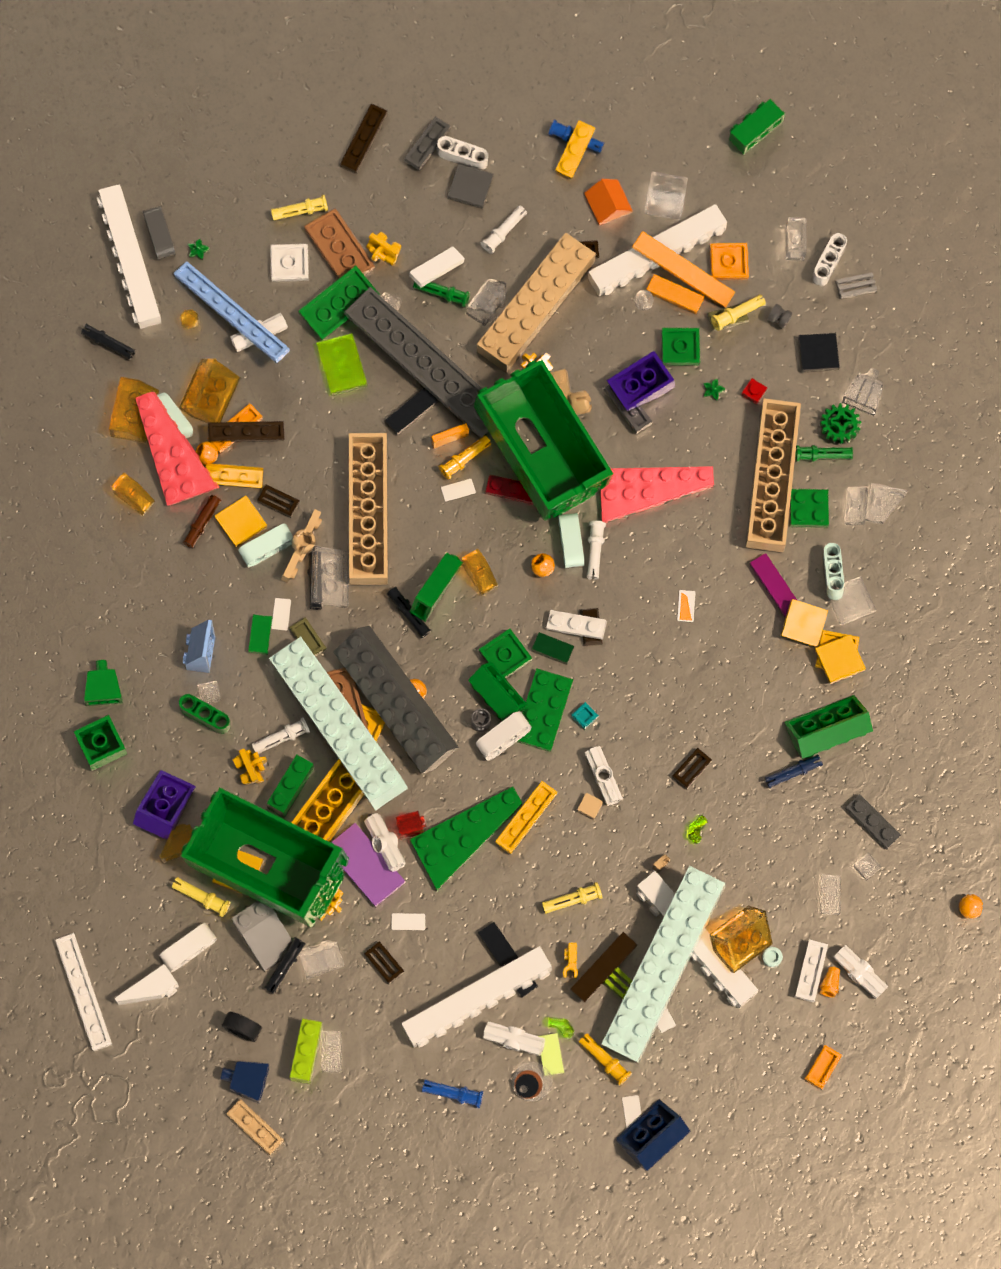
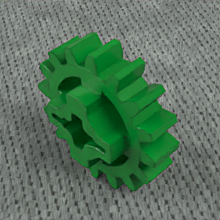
[820,403,862,444]

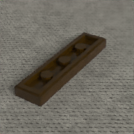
[340,103,388,174]
[208,421,284,442]
[570,932,638,1003]

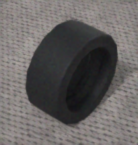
[222,1011,262,1042]

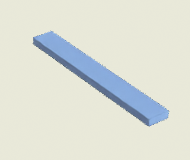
[173,261,290,363]

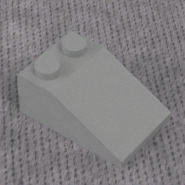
[231,901,293,971]

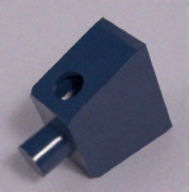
[220,1061,270,1104]

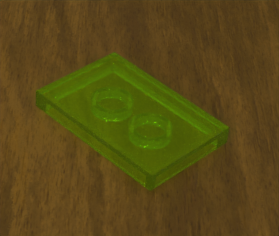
[316,334,368,396]

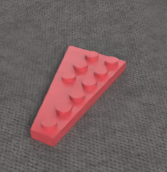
[135,392,220,506]
[600,466,714,523]

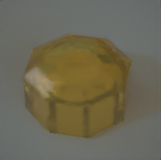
[181,309,199,329]

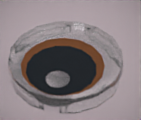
[512,1062,552,1102]

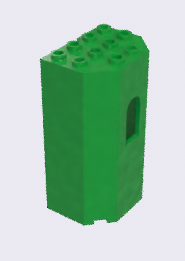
[474,359,613,521]
[181,787,349,927]

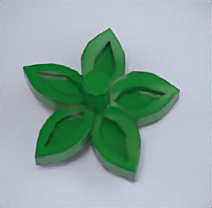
[187,239,210,260]
[704,378,725,401]

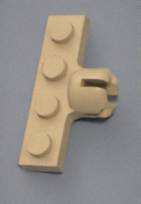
[551,369,592,415]
[281,509,322,583]

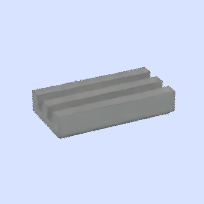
[836,273,877,299]

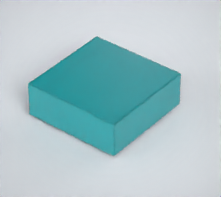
[571,702,599,730]

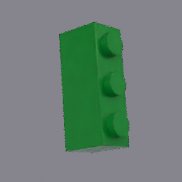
[729,99,785,154]
[468,662,528,721]
[267,755,314,818]

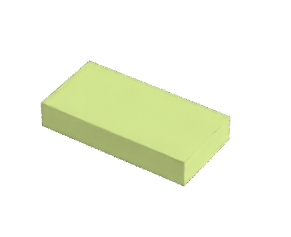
[538,1033,564,1076]

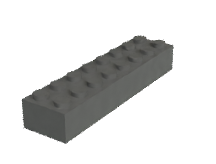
[333,625,459,774]

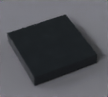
[798,333,840,372]

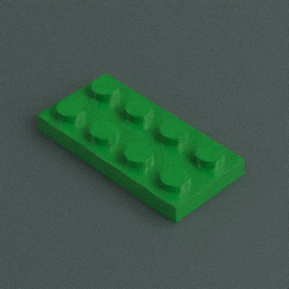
[298,266,380,341]
[517,668,573,752]

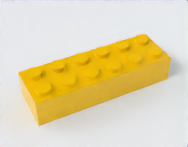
[291,759,364,842]

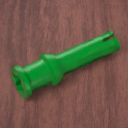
[413,282,470,307]
[795,445,853,462]

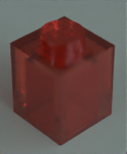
[396,811,426,840]

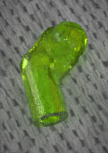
[688,815,708,844]
[548,1017,574,1039]

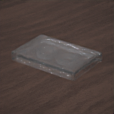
[311,546,349,608]

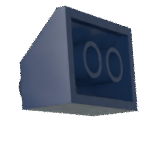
[616,1099,691,1171]

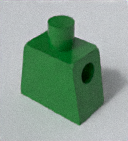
[84,660,123,706]

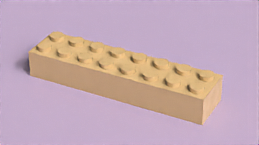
[477,233,596,373]
[745,399,801,552]
[349,433,388,585]

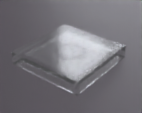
[825,577,876,625]

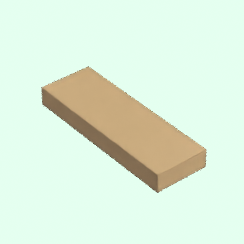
[226,1099,284,1155]

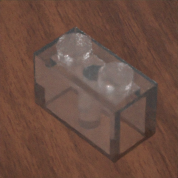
[785,217,807,261]
[299,940,344,979]

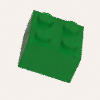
[73,715,127,771]

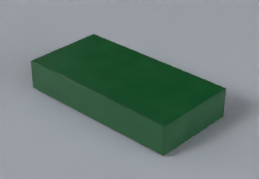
[532,632,574,665]

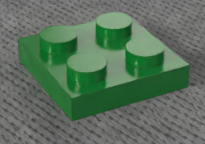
[662,328,700,365]
[790,489,829,528]
[479,628,532,679]

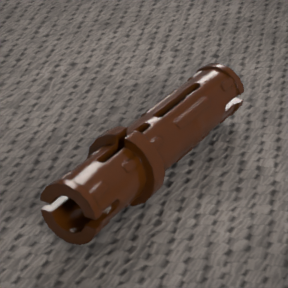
[183,495,221,549]

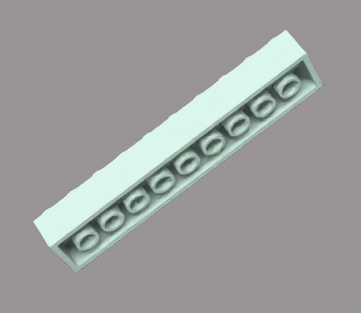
[269,637,408,811]
[602,866,726,1063]

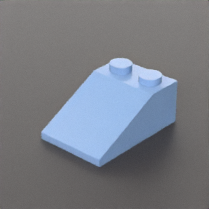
[183,620,216,673]

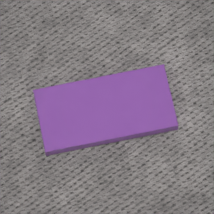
[331,823,405,907]

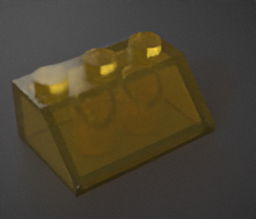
[179,359,241,423]
[109,377,159,443]
[709,906,773,973]

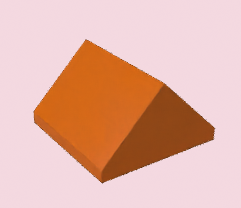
[584,179,633,225]

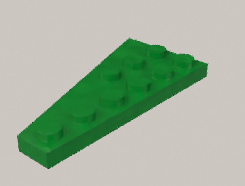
[410,787,522,891]

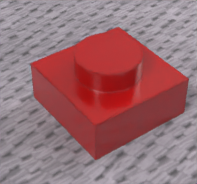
[741,378,768,404]

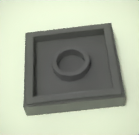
[448,164,493,209]

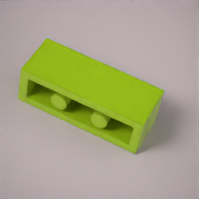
[290,1018,323,1084]

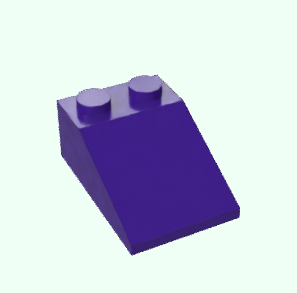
[607,351,675,411]
[133,770,196,840]

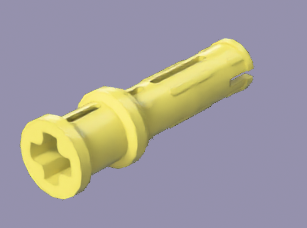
[271,195,328,221]
[711,294,765,331]
[172,877,231,917]
[542,882,602,914]

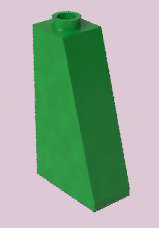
[410,552,463,622]

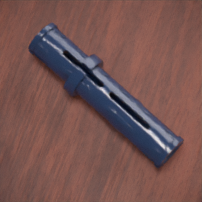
[765,754,823,788]

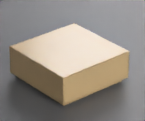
[577,793,604,820]

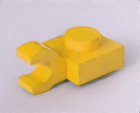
[563,943,578,978]

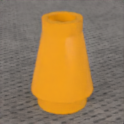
[820,967,840,998]

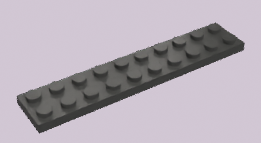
[344,287,489,438]

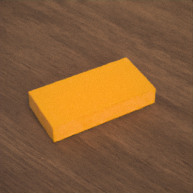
[431,423,469,448]
[805,1045,842,1090]

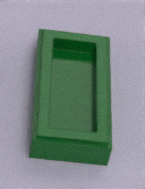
[249,614,272,655]

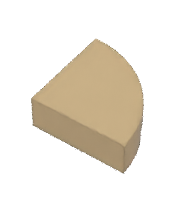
[652,854,670,873]

